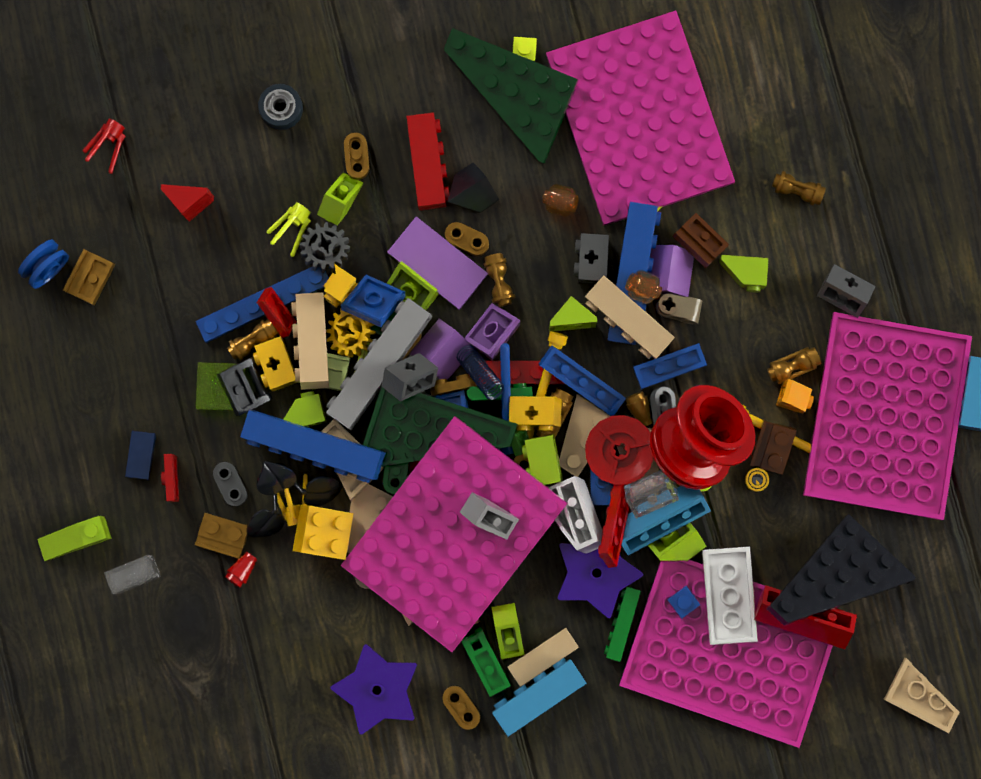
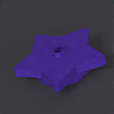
[557,543,643,618]
[330,644,417,735]

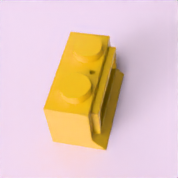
[323,264,358,308]

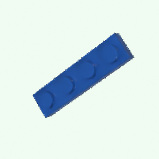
[538,345,626,416]

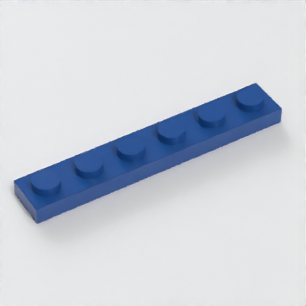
[196,267,329,343]

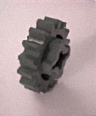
[300,222,350,273]

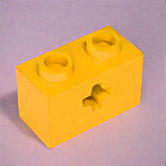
[253,336,298,391]
[509,396,562,431]

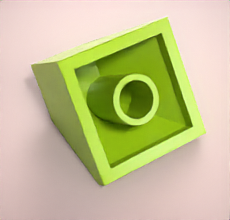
[647,523,707,561]

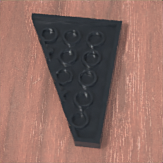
[767,514,916,626]

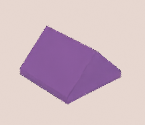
[646,245,694,297]
[464,303,520,361]
[409,319,473,380]

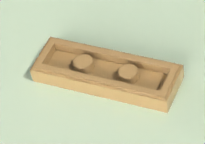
[508,628,579,687]

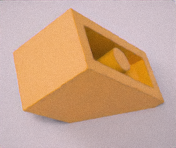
[776,379,814,414]

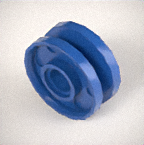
[18,239,69,289]

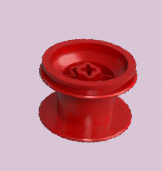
[650,385,756,490]

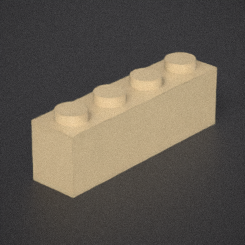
[585,275,675,359]
[291,292,329,390]

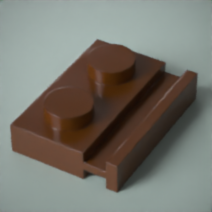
[672,213,729,268]
[750,420,797,475]

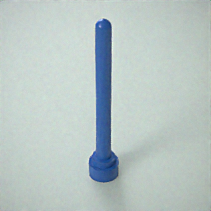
[500,343,514,455]

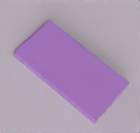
[387,217,488,310]

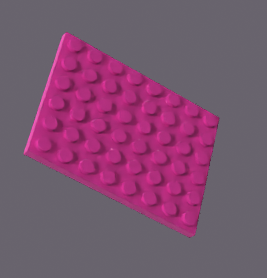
[546,11,735,226]
[803,312,972,520]
[341,416,567,652]
[619,560,833,748]

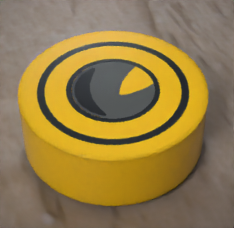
[745,468,769,492]

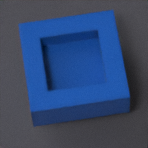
[667,586,700,619]

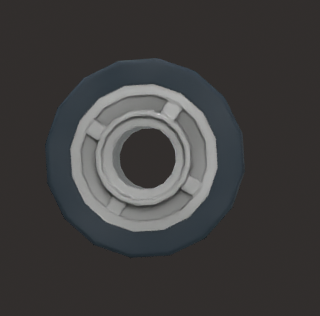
[258,84,303,130]

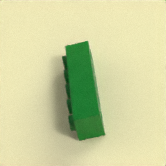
[604,587,641,662]

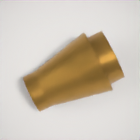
[626,391,653,426]

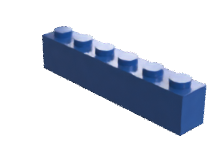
[607,202,661,345]
[240,410,386,483]

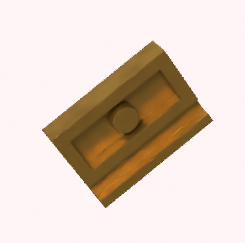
[63,249,115,306]
[195,513,248,559]

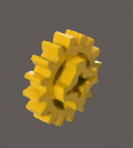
[326,308,376,357]

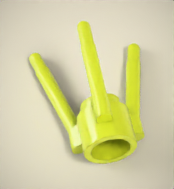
[267,202,311,257]

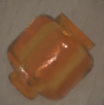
[543,184,579,217]
[625,270,662,304]

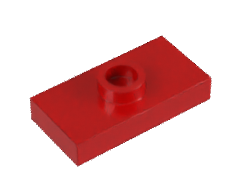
[256,287,297,338]
[161,454,179,502]

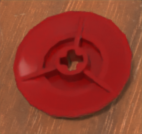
[585,415,654,485]

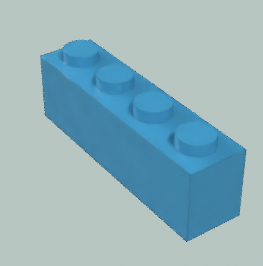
[622,486,711,555]
[492,658,587,736]

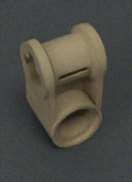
[656,294,703,324]

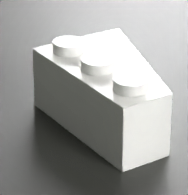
[548,476,603,554]

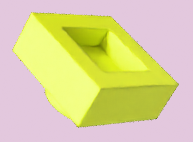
[513,37,537,62]

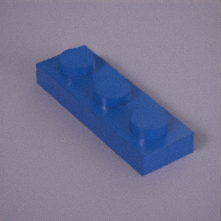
[633,343,707,389]

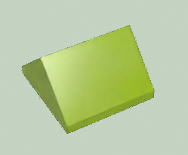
[387,261,439,310]
[549,296,597,332]

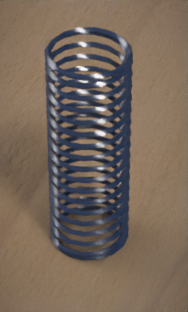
[456,345,504,400]

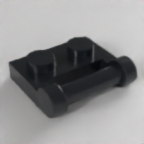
[217,356,272,416]

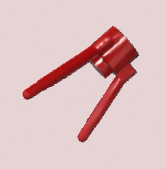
[83,118,126,174]

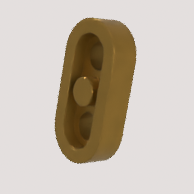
[344,133,370,180]
[445,222,489,256]
[430,374,477,396]
[443,686,480,730]

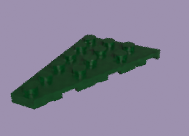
[444,28,579,164]
[363,386,518,467]

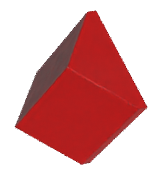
[161,184,214,222]

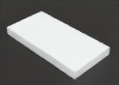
[702,547,758,645]

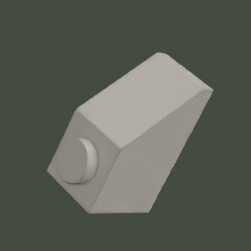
[460,492,519,539]

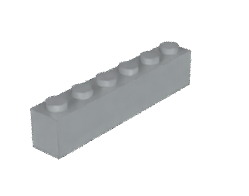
[326,298,432,430]

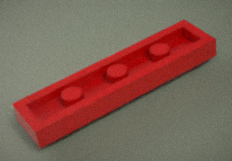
[479,361,566,385]
[598,484,633,568]

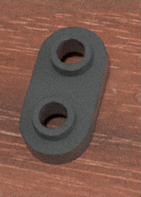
[650,387,676,426]
[213,462,248,506]

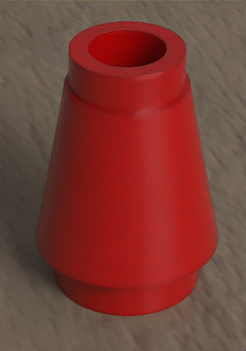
[225,552,257,588]

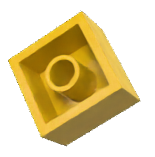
[293,505,354,560]

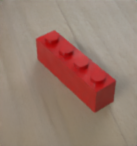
[407,112,449,211]
[754,585,857,649]

